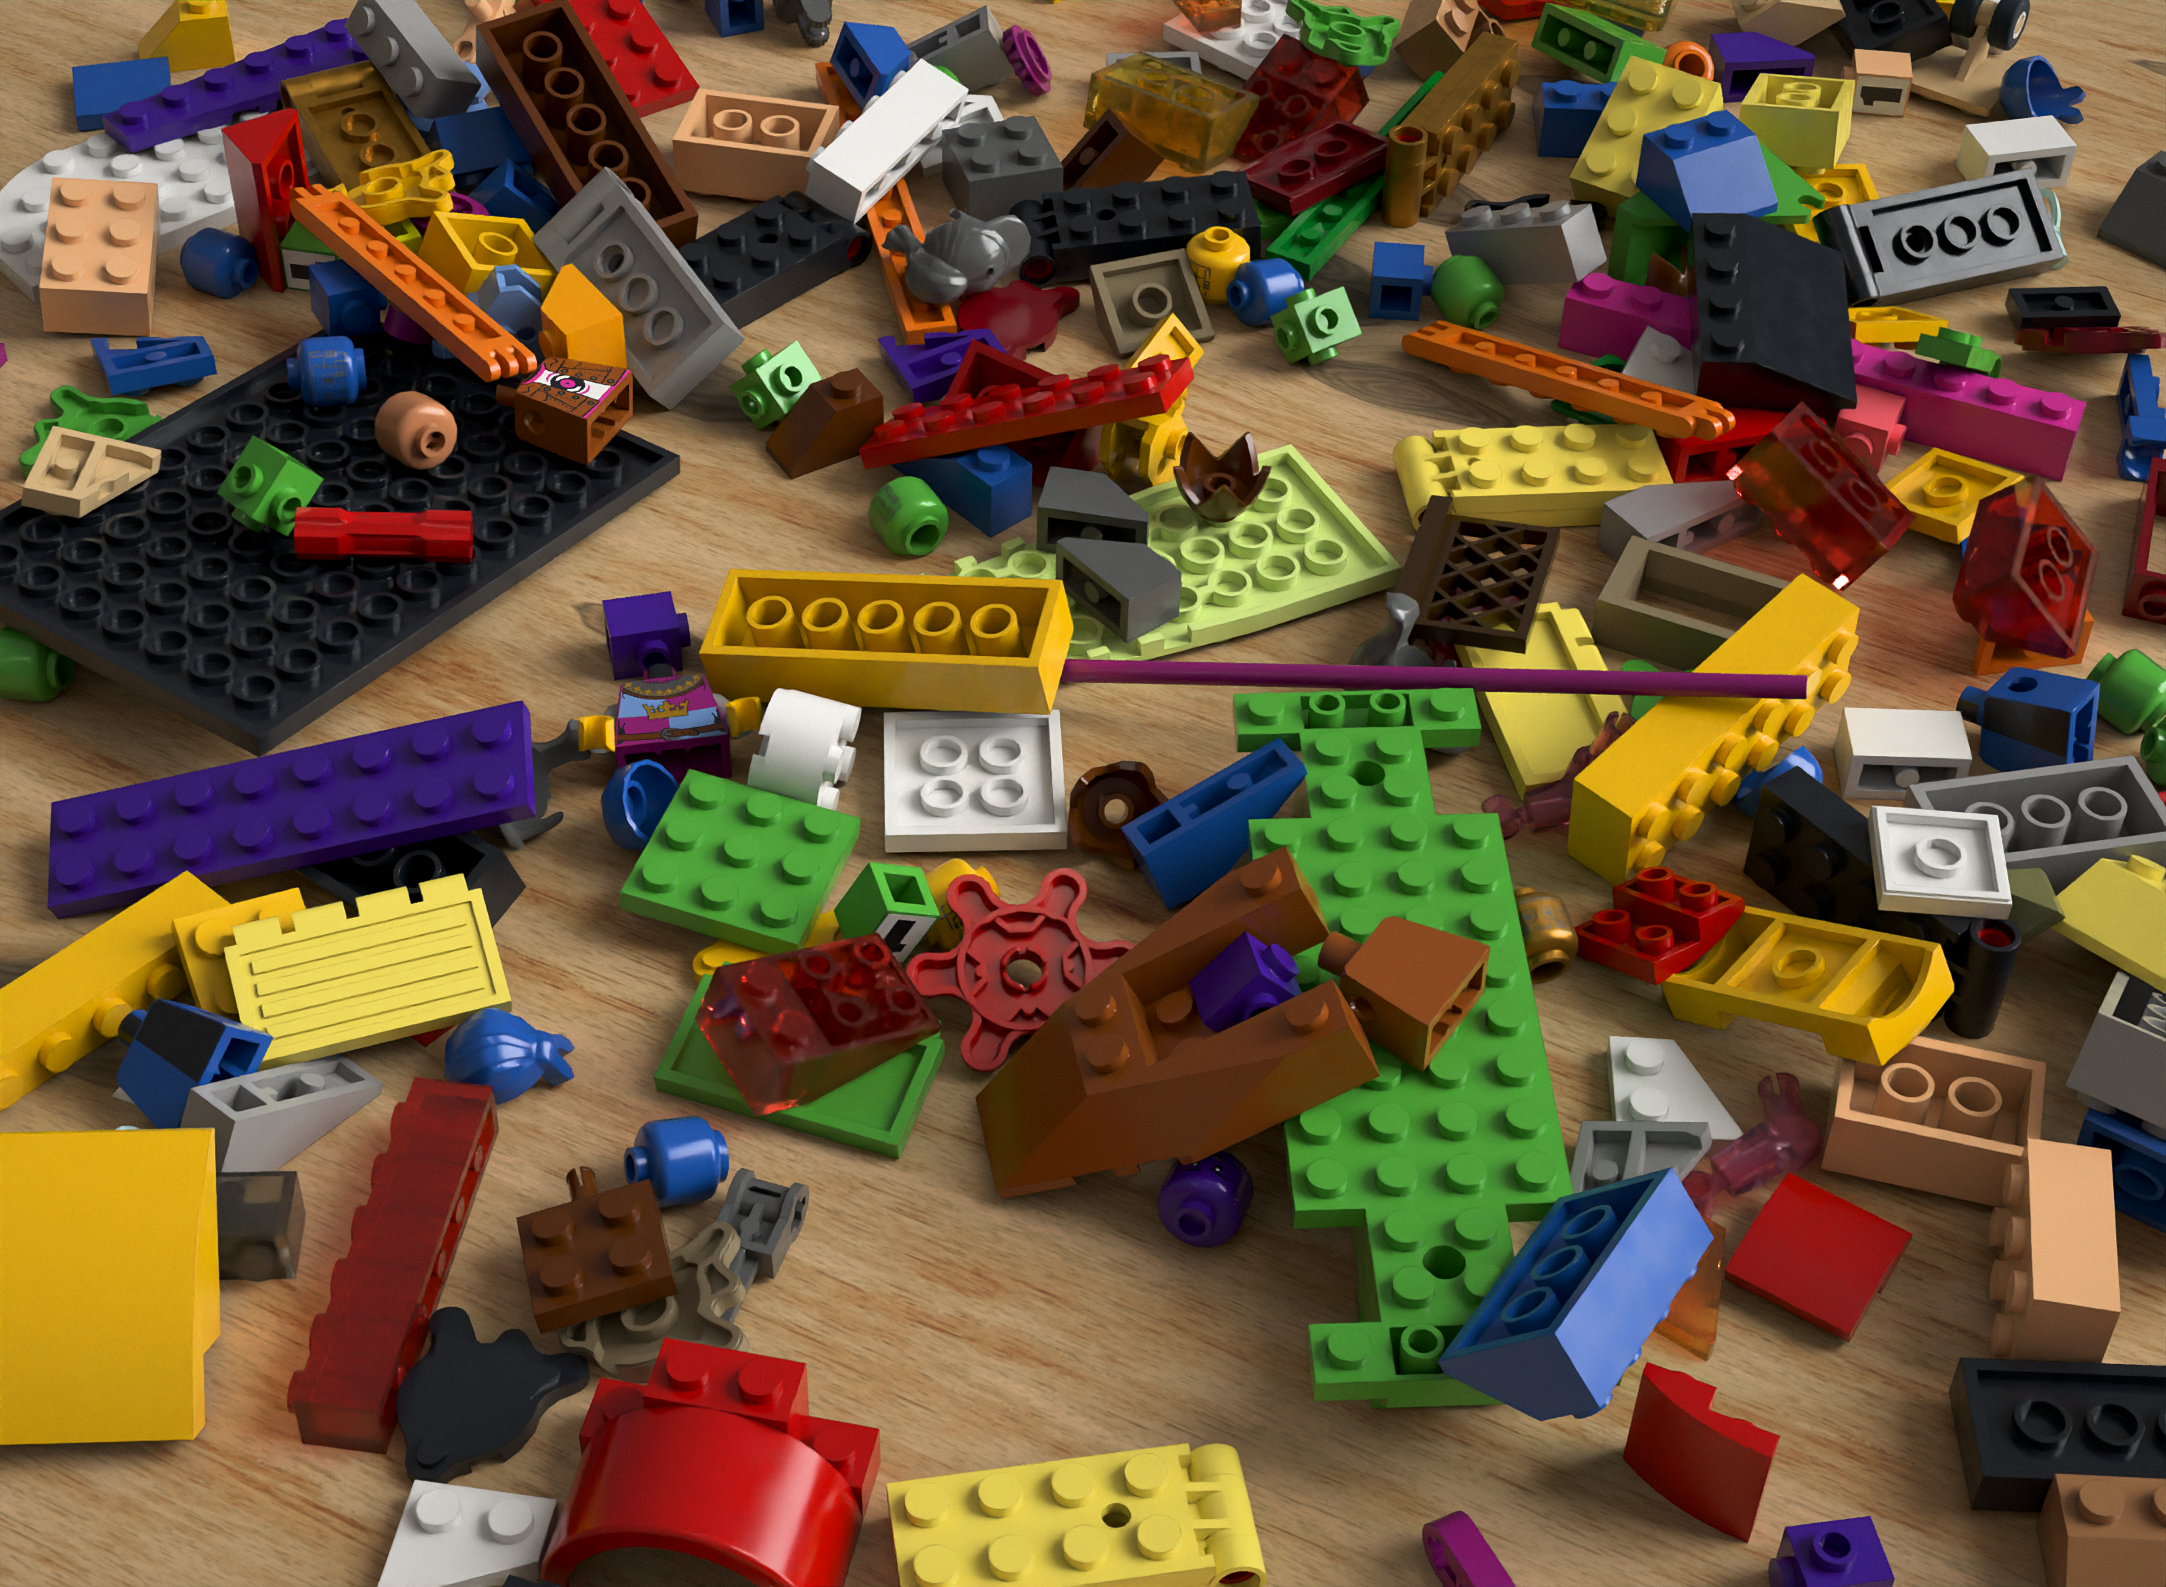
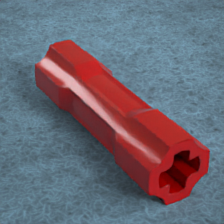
[294,507,473,563]

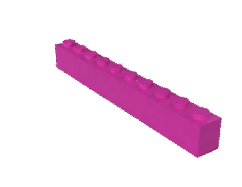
[1558,273,2086,482]

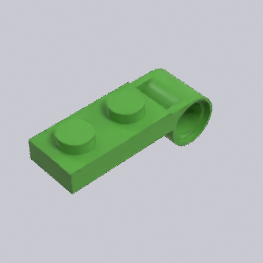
[1915,327,2002,379]

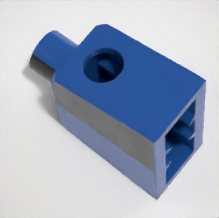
[1956,667,2100,772]
[117,998,274,1129]

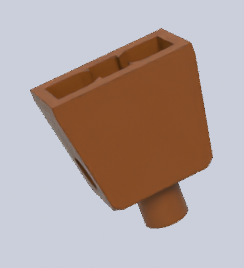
[1317,916,1490,1072]

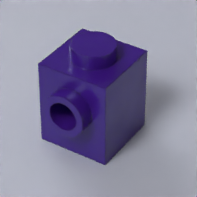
[602,591,691,680]
[1189,931,1302,1033]
[1768,1516,1895,1587]

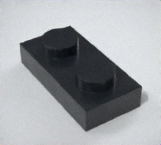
[2005,286,2121,333]

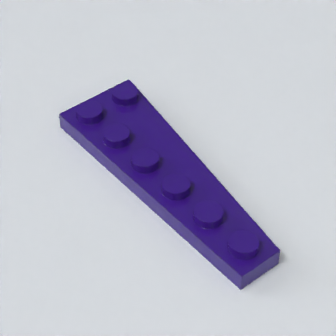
[102,18,369,153]

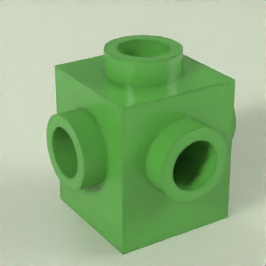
[1270,286,1362,366]
[729,341,823,430]
[217,435,323,536]

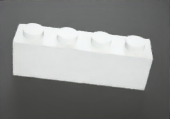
[805,59,969,224]

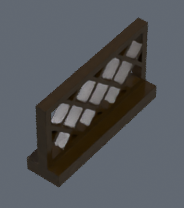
[1394,495,1560,654]

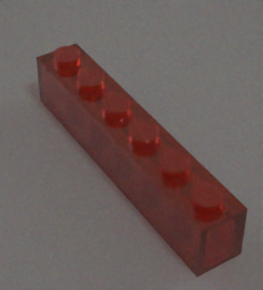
[287,1077,499,1455]

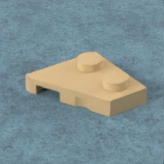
[21,426,161,518]

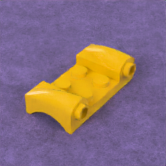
[1660,906,1954,1067]

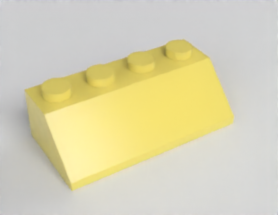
[2051,855,2166,994]

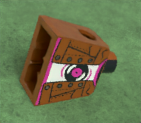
[496,357,633,465]

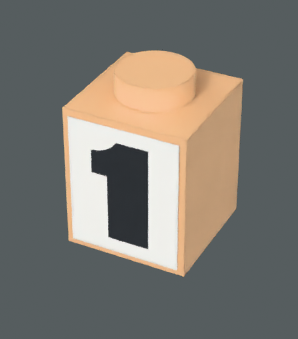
[1840,49,1913,118]

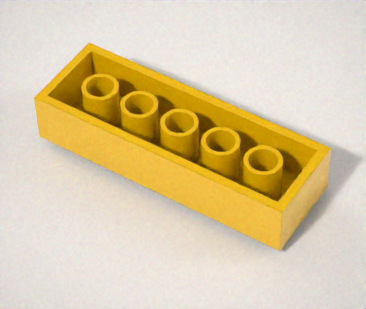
[699,569,1074,715]
[1567,573,1860,886]

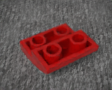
[1574,866,1745,986]
[1725,1172,1912,1343]
[1623,1362,1780,1543]

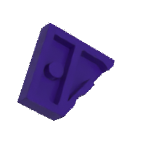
[878,328,1008,403]

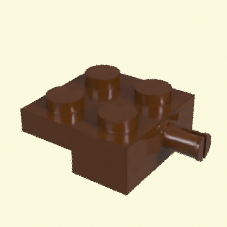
[516,1166,678,1334]

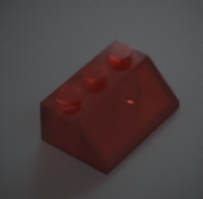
[1726,401,1916,592]
[1952,473,2099,660]

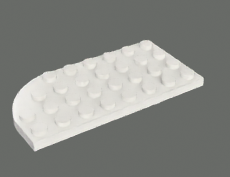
[0,99,327,304]

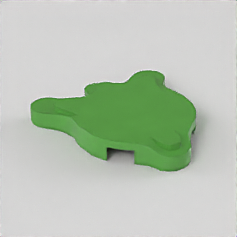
[1285,0,1401,68]
[19,385,162,477]

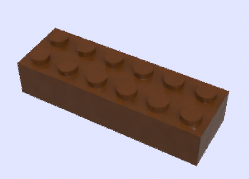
[476,0,699,250]

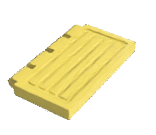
[1450,602,1634,801]
[224,873,512,1072]

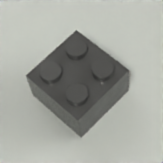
[942,116,1063,222]

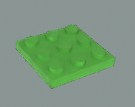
[620,769,861,962]

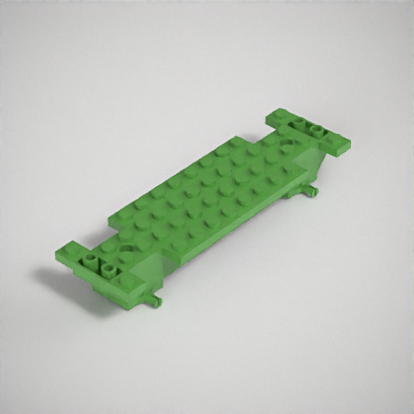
[1232,688,1573,1409]

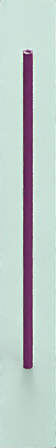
[1059,659,1807,699]

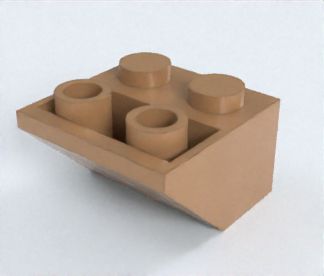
[1393,0,1506,82]

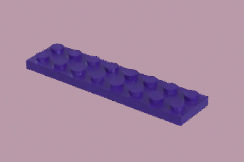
[47,700,536,919]

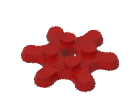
[905,868,1135,1073]

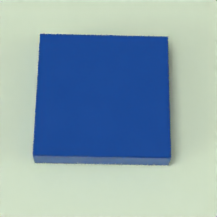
[72,57,172,131]

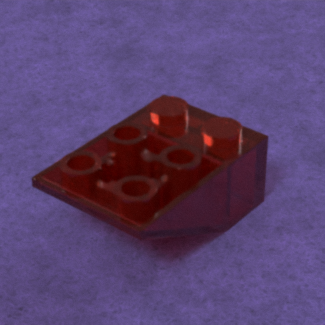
[1202,33,1370,164]
[694,933,942,1116]

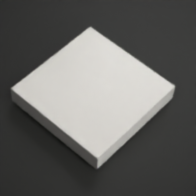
[1867,806,2012,920]

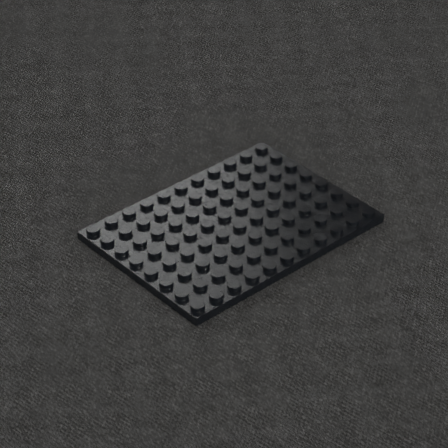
[0,322,680,757]

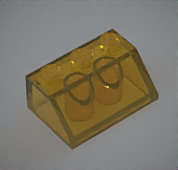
[1083,51,1260,174]

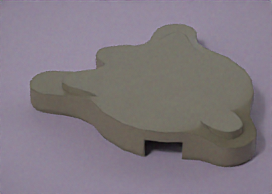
[559,1221,749,1383]

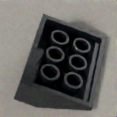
[1686,213,1857,409]

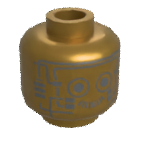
[1514,887,1579,984]

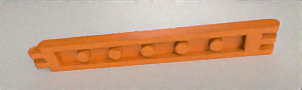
[288,184,537,382]
[1401,320,1736,441]

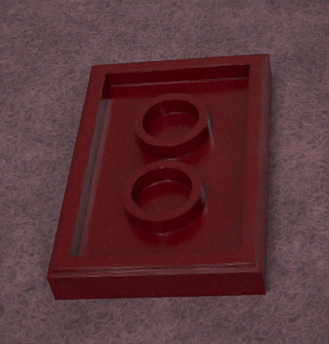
[1234,118,1388,217]

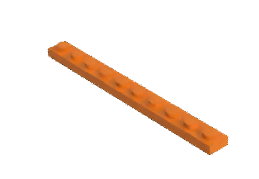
[815,62,957,345]

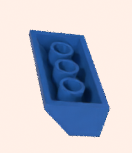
[1437,1167,1714,1421]

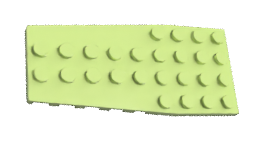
[920,444,1402,711]

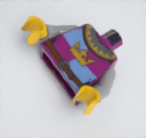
[578,664,763,784]

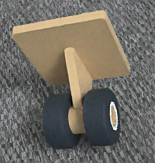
[1910,0,2030,117]

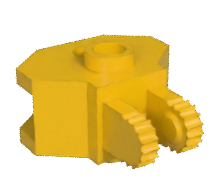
[1099,387,1189,488]

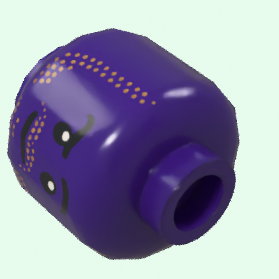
[1157,1150,1254,1248]

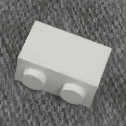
[1956,115,2077,189]
[1833,707,1972,800]

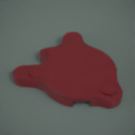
[957,280,1080,360]
[2014,326,2166,354]

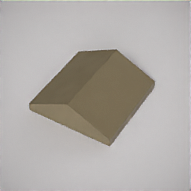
[1088,248,1215,359]

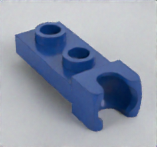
[2116,353,2166,482]

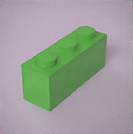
[1531,2,1667,84]

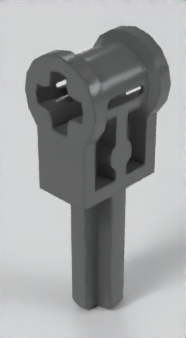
[716,1168,809,1323]

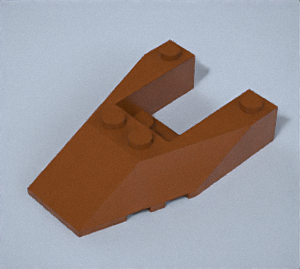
[975,845,1380,1199]

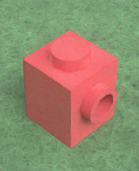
[1833,383,1907,474]

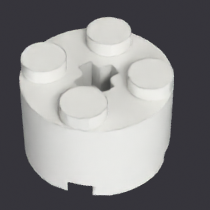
[747,688,862,811]

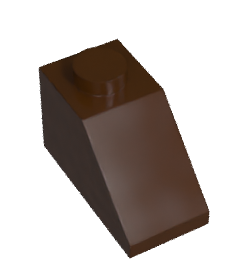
[1061,108,1165,191]
[766,368,884,479]

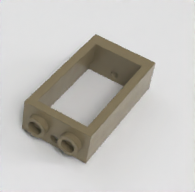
[1591,535,1791,671]

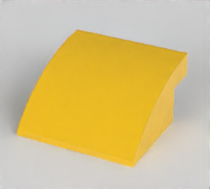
[0,1128,221,1445]

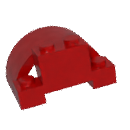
[539,1337,881,1587]

